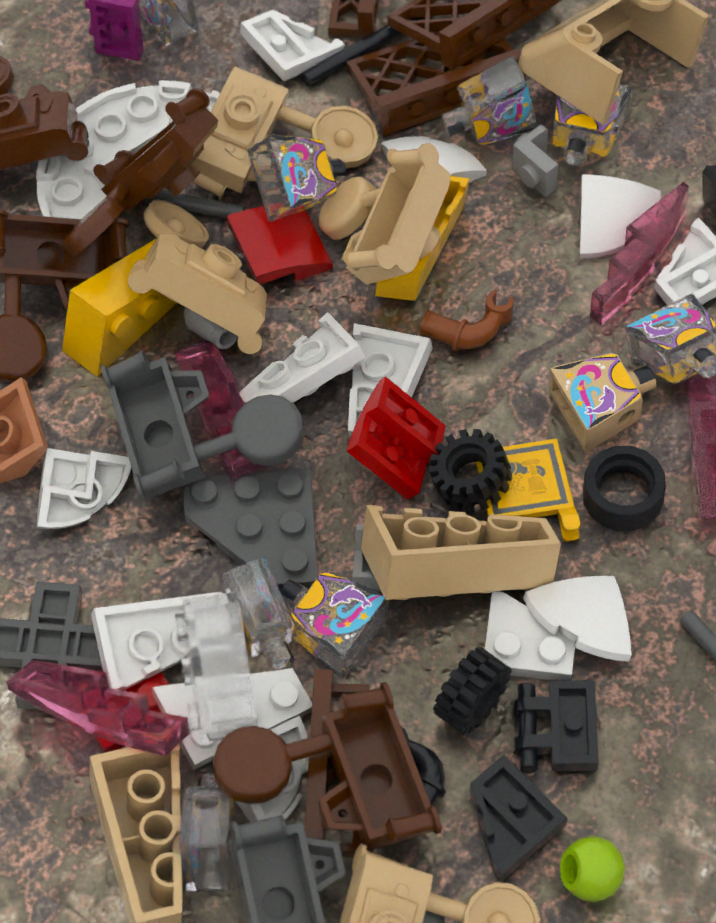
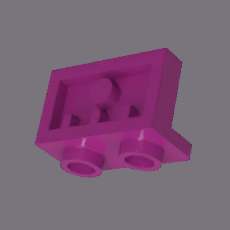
[85,0,144,61]

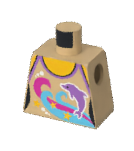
[549,353,656,452]

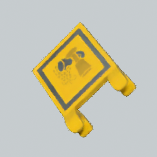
[475,438,580,542]

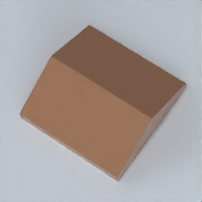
[0,377,48,484]

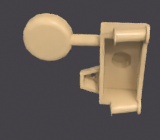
[192,66,378,200]
[319,143,450,285]
[128,200,267,354]
[340,844,540,923]

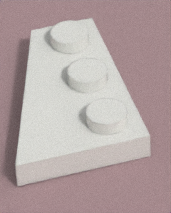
[238,312,366,404]
[348,323,433,437]
[91,591,232,698]
[151,668,312,770]

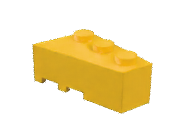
[375,176,470,301]
[62,239,177,377]

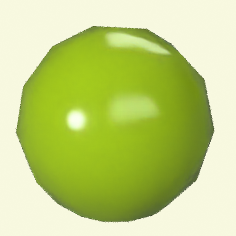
[560,836,626,903]

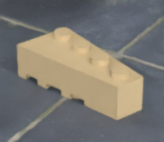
[361,505,561,600]
[89,736,182,923]

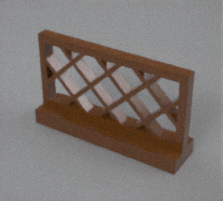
[387,0,562,70]
[347,31,526,136]

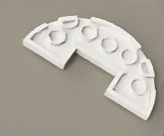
[36,80,220,219]

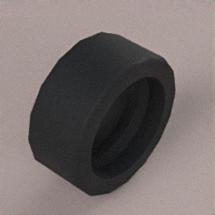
[583,446,666,531]

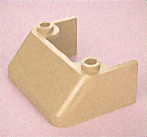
[518,0,709,125]

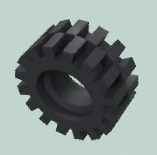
[429,429,512,512]
[433,647,512,735]

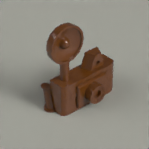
[0,56,89,170]
[64,88,218,257]
[0,209,129,384]
[213,682,442,851]

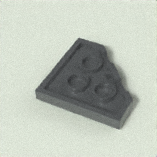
[183,468,318,593]

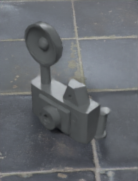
[101,350,305,499]
[230,815,445,923]

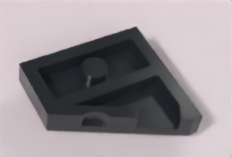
[470,755,567,881]

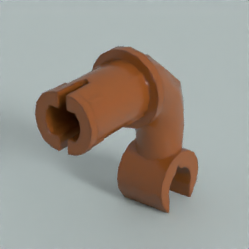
[420,290,514,352]

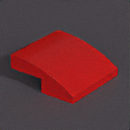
[227,203,333,285]
[346,376,446,500]

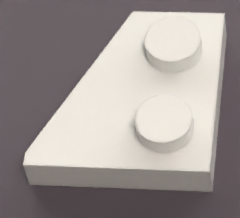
[240,10,345,81]
[654,218,716,316]
[485,591,576,680]

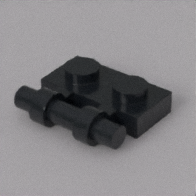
[514,680,598,773]

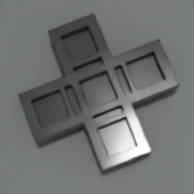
[0,582,104,711]

